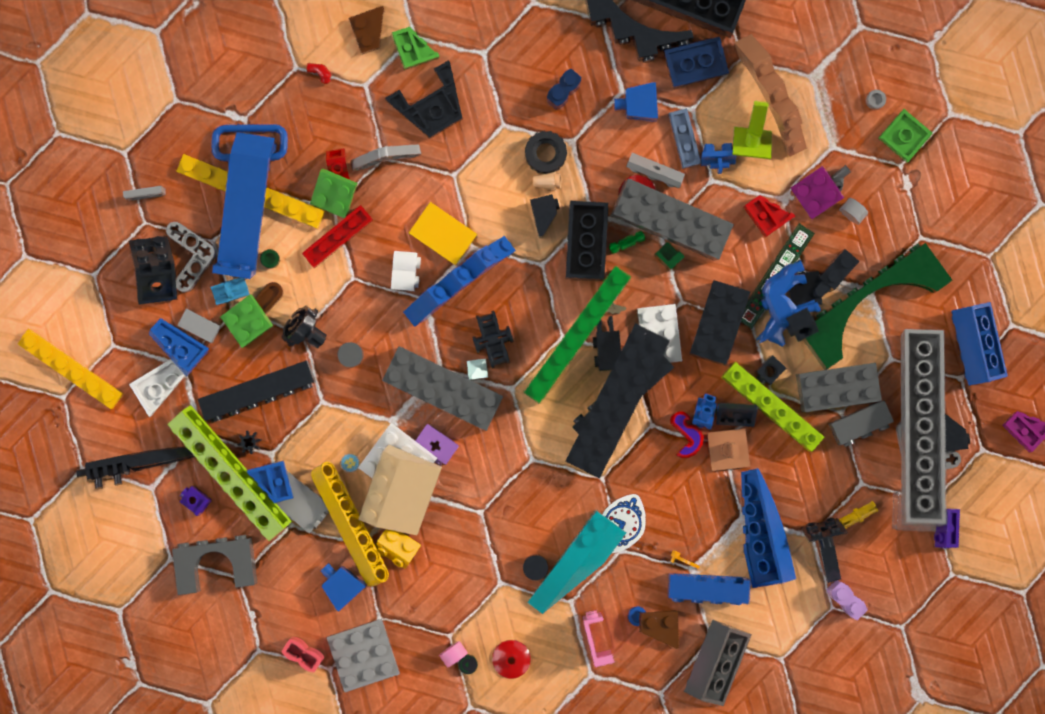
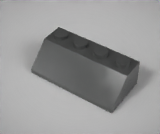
[684,620,752,706]

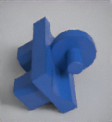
[701,143,737,174]
[692,394,717,429]

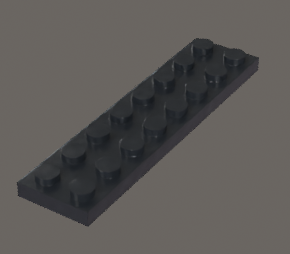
[565,323,670,479]

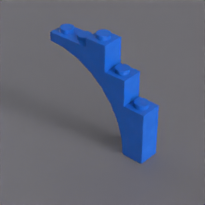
[403,236,516,327]

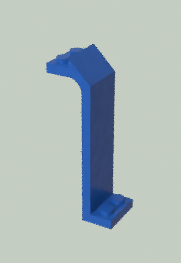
[212,132,277,279]

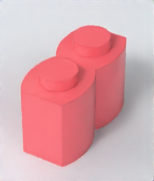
[282,637,324,672]

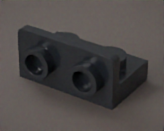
[715,403,757,427]

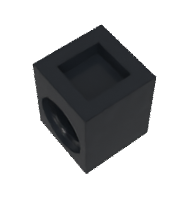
[786,307,819,342]
[755,355,787,385]

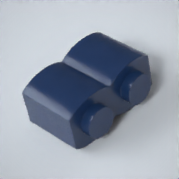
[547,69,582,110]

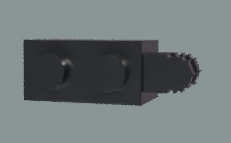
[813,249,859,298]
[592,316,621,371]

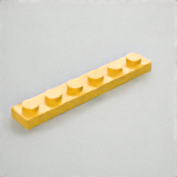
[17,328,123,409]

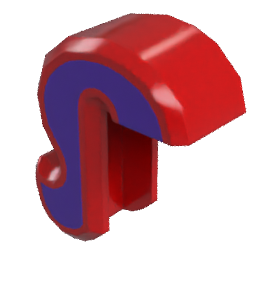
[670,411,704,458]

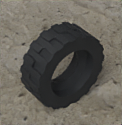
[525,131,567,174]

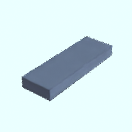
[668,108,701,169]

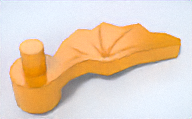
[670,550,700,569]

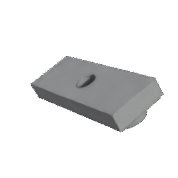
[626,153,685,188]

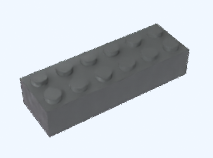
[610,178,734,261]
[382,346,503,431]

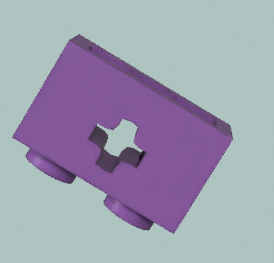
[416,424,459,466]

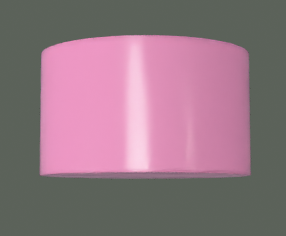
[439,641,468,667]

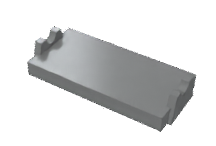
[273,461,329,533]

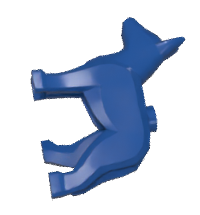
[756,260,821,347]

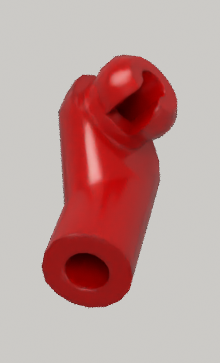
[307,63,332,84]

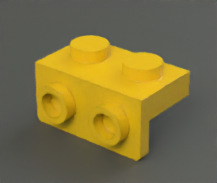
[375,529,421,569]

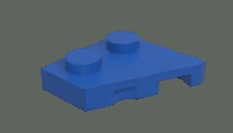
[247,460,294,503]

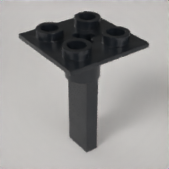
[800,518,847,583]

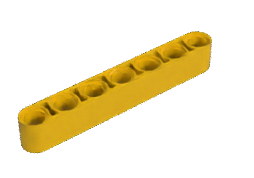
[311,462,389,587]

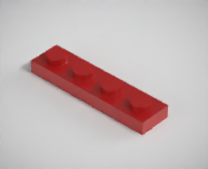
[302,205,373,269]

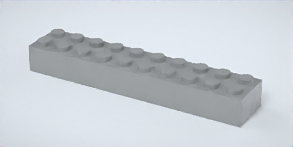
[901,329,946,526]

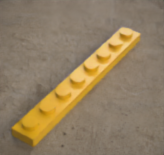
[176,154,325,229]

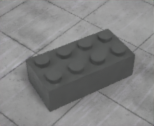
[796,363,882,412]

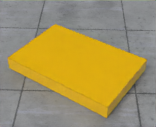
[409,202,477,266]

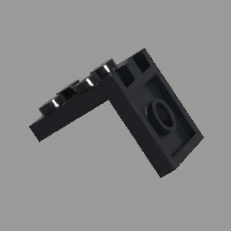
[129,236,177,305]

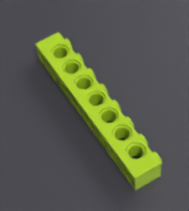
[167,405,292,541]

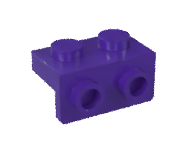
[934,509,960,548]

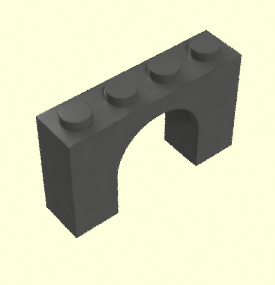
[172,535,258,595]

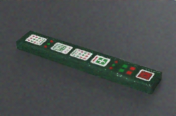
[741,223,815,329]

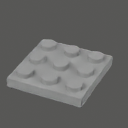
[326,618,400,692]

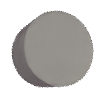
[840,198,868,225]

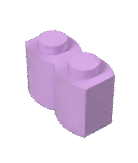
[827,580,868,620]

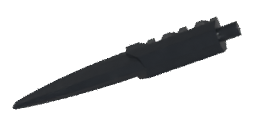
[76,446,195,490]

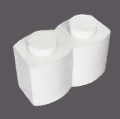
[391,251,421,292]

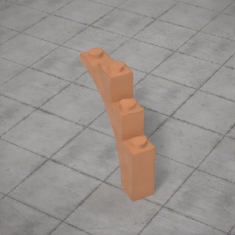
[734,34,807,157]

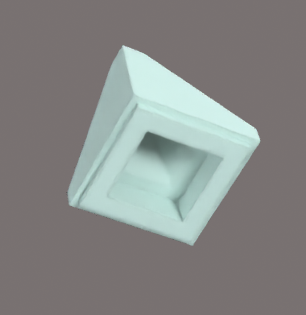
[467,358,488,380]

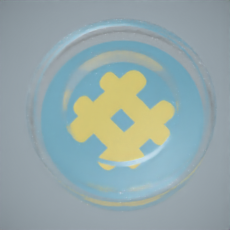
[340,453,360,473]

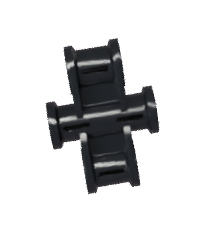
[472,310,514,369]

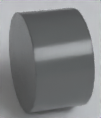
[338,342,364,368]

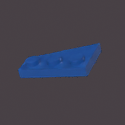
[149,318,209,377]

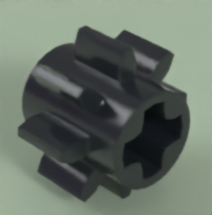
[237,430,262,454]

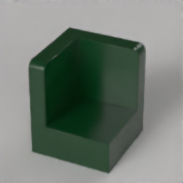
[654,242,685,271]

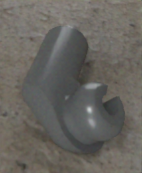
[831,165,851,191]

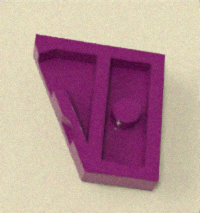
[1002,411,1045,453]

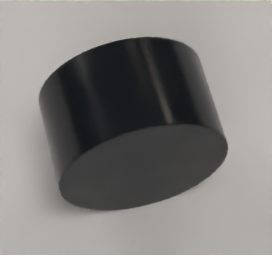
[523,554,548,581]

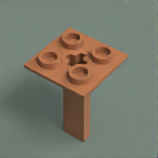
[707,428,750,471]

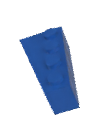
[668,573,750,605]

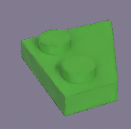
[391,27,440,70]

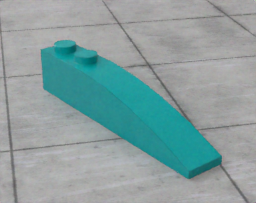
[527,510,626,614]

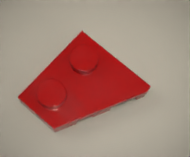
[743,195,795,238]

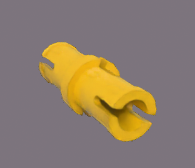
[839,501,879,529]

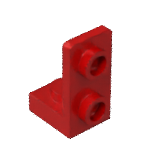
[326,148,350,180]

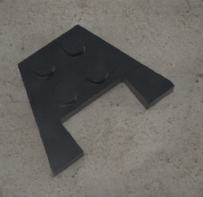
[385,60,463,139]

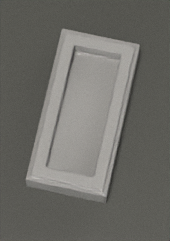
[123,186,166,201]
[177,309,221,343]

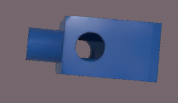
[614,82,658,122]
[320,563,367,612]

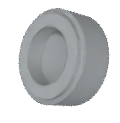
[866,90,886,110]

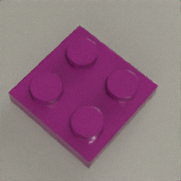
[791,166,845,219]

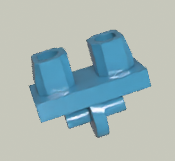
[211,278,250,305]

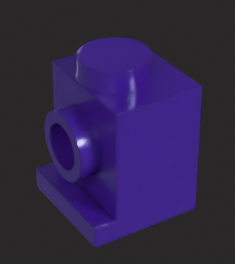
[180,486,212,516]

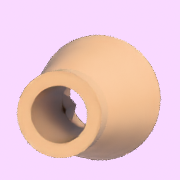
[533,171,562,191]

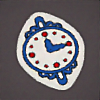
[602,494,646,553]

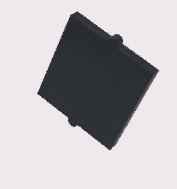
[789,271,823,306]

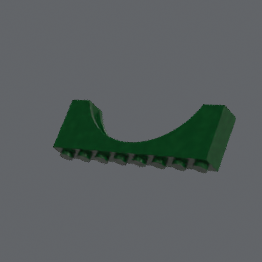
[803,243,953,370]

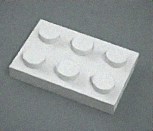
[637,304,682,363]

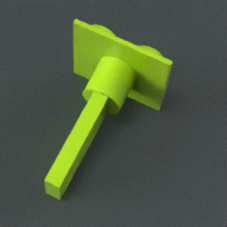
[733,101,772,160]

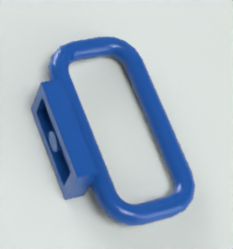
[211,124,288,171]

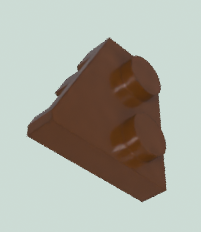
[349,6,384,55]
[639,610,679,649]

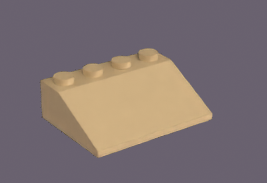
[359,445,442,535]

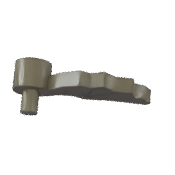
[607,303,626,314]

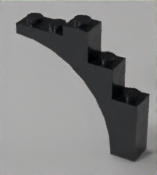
[585,0,694,63]

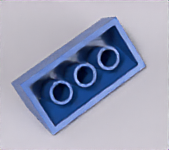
[951,302,1008,386]

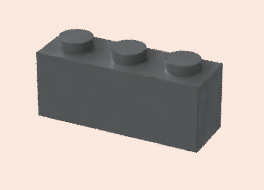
[828,400,894,447]

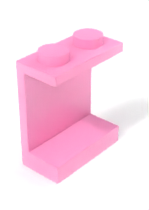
[583,610,614,667]

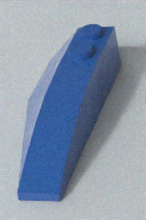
[741,468,796,588]

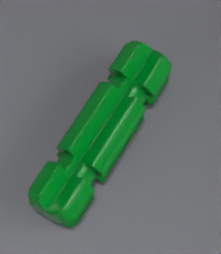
[609,231,645,254]

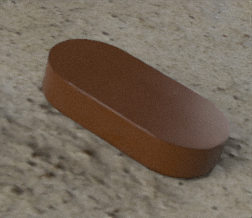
[255,282,284,314]

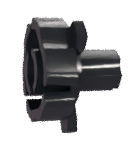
[281,305,327,349]

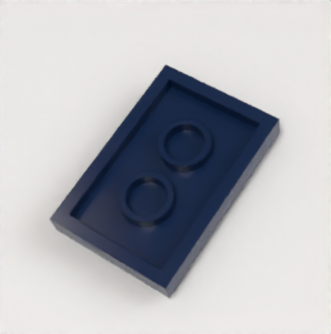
[664,36,729,89]

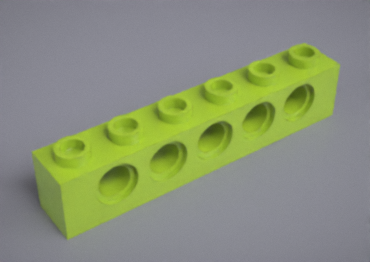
[721,362,824,452]

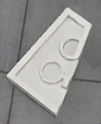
[129,359,185,417]

